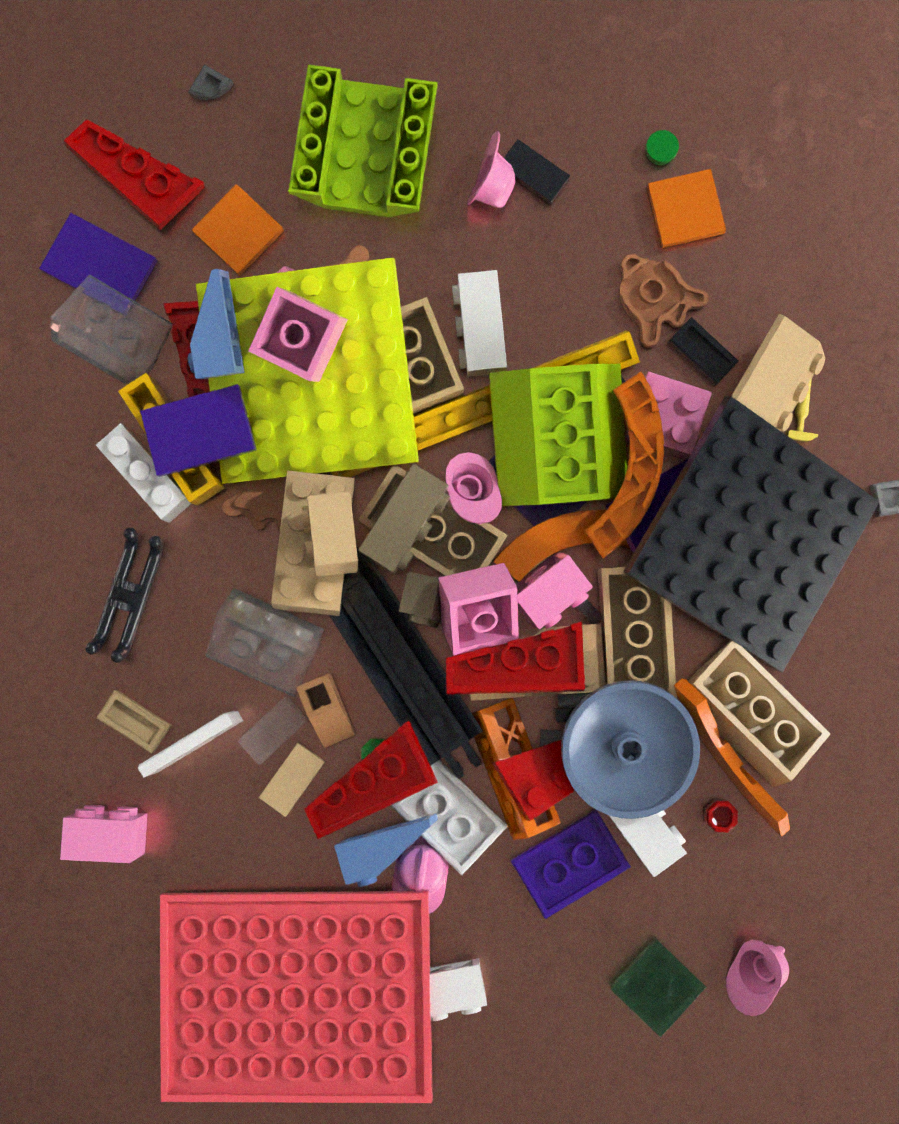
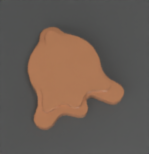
[619,254,709,348]
[222,477,286,533]

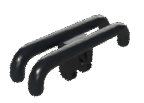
[85,527,164,663]

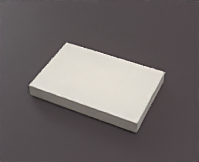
[138,711,243,778]
[390,760,508,875]

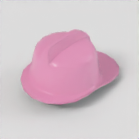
[467,131,515,208]
[445,452,502,524]
[392,836,449,914]
[726,940,789,1016]

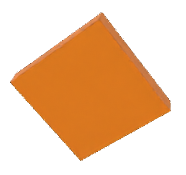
[647,169,726,248]
[192,184,284,277]

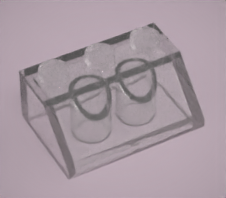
[50,274,173,385]
[205,588,324,698]

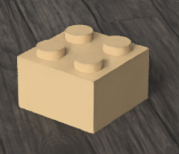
[301,491,358,577]

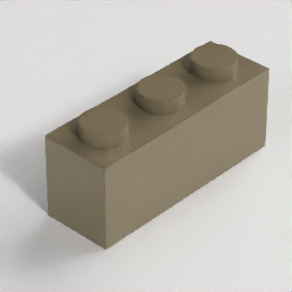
[358,463,451,574]

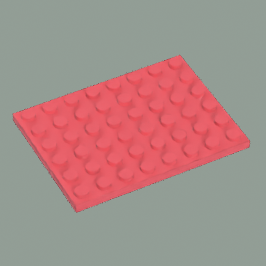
[160,891,433,1103]

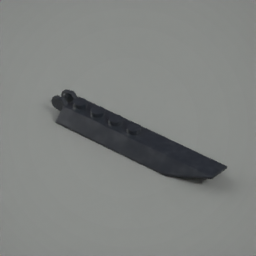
[329,546,483,779]

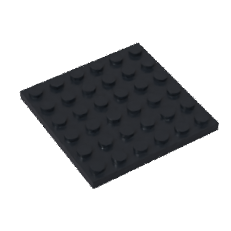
[623,396,879,673]

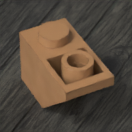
[296,674,356,748]

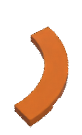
[584,371,664,558]
[492,510,631,582]
[674,678,790,836]

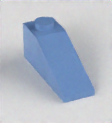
[188,269,245,379]
[334,813,438,887]

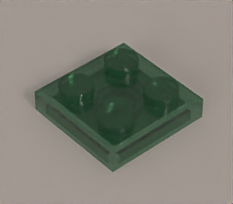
[610,938,707,1037]

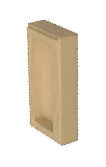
[96,690,172,754]
[259,742,326,817]

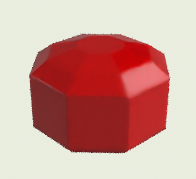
[704,799,738,833]

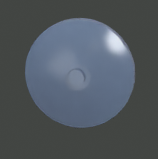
[561,680,700,819]

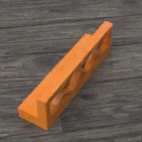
[471,698,561,840]

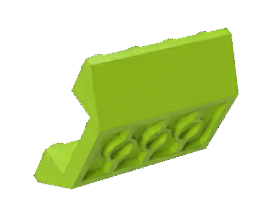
[288,64,438,217]
[489,364,627,506]

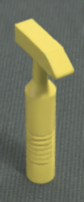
[785,379,818,442]

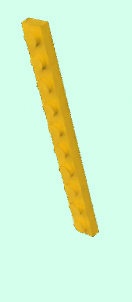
[331,330,640,478]

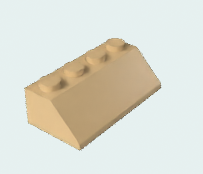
[732,314,825,431]
[688,641,830,787]

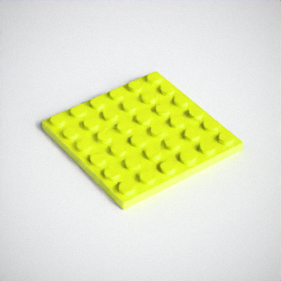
[196,258,419,484]

